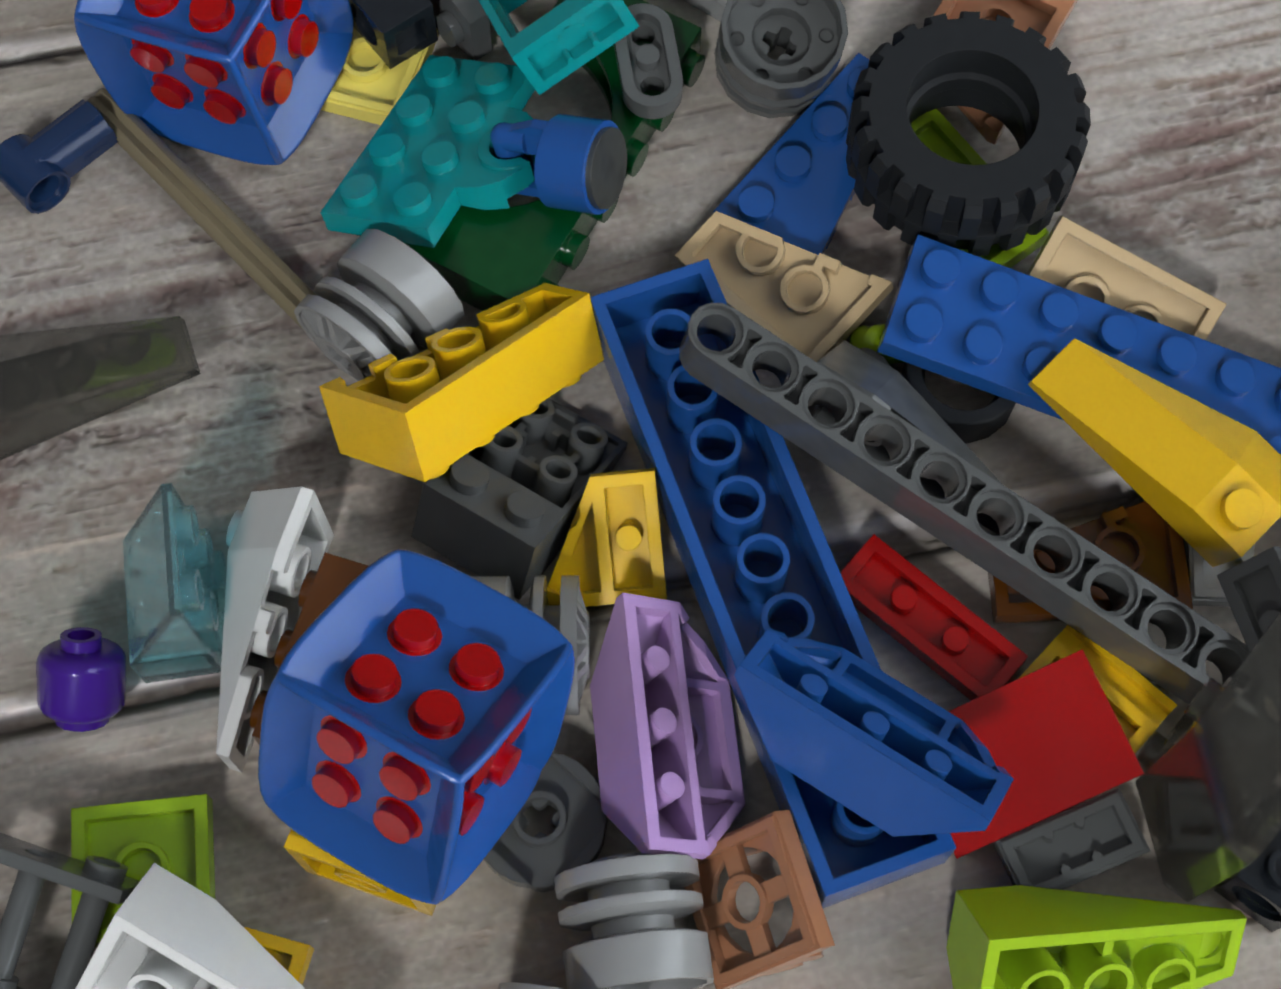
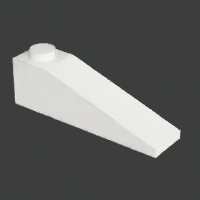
[216,486,334,773]
[75,863,305,989]

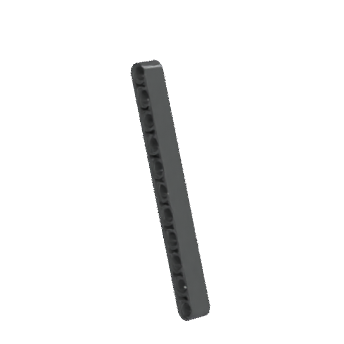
[679,303,1281,746]

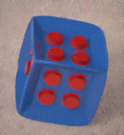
[74,0,354,165]
[258,549,575,905]

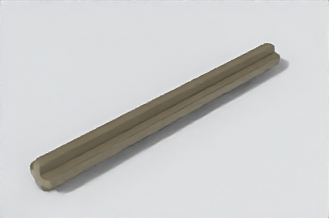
[88,88,316,329]

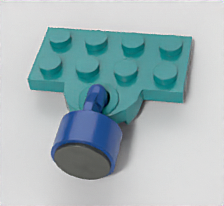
[320,55,627,248]

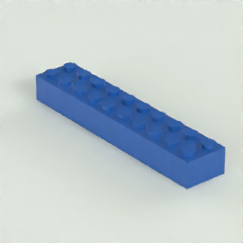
[590,259,956,908]

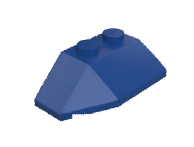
[734,629,1014,837]

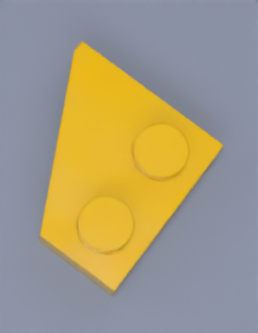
[547,468,667,607]

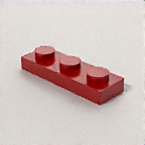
[840,534,1029,700]

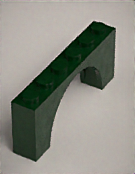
[404,0,705,311]

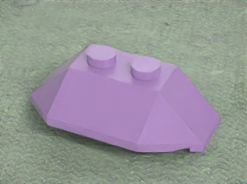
[590,593,745,859]

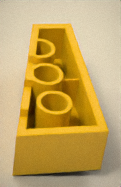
[319,283,604,482]

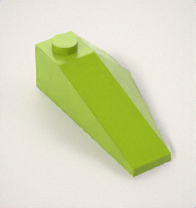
[946,885,1247,989]

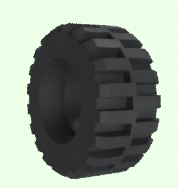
[846,11,1091,256]

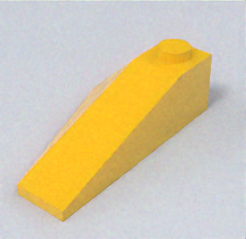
[1028,338,1281,567]

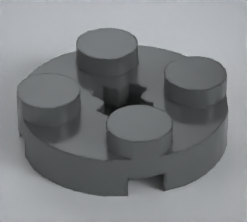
[483,753,608,892]

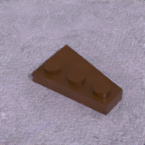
[988,501,1193,623]

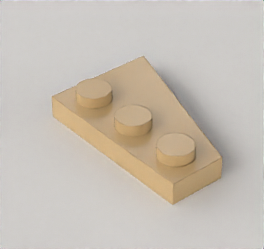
[674,211,894,362]
[1027,216,1227,340]

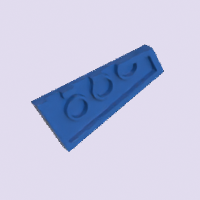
[713,53,869,255]

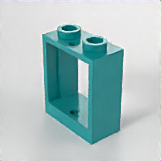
[478,0,640,95]

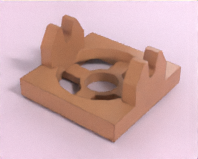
[684,810,835,989]

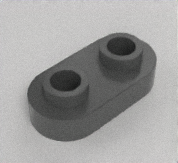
[613,3,683,119]

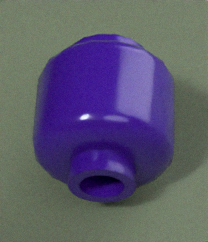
[36,627,127,732]

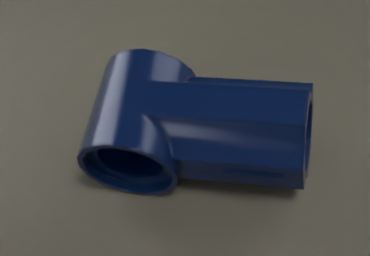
[0,99,118,214]

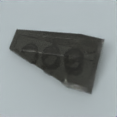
[0,316,201,460]

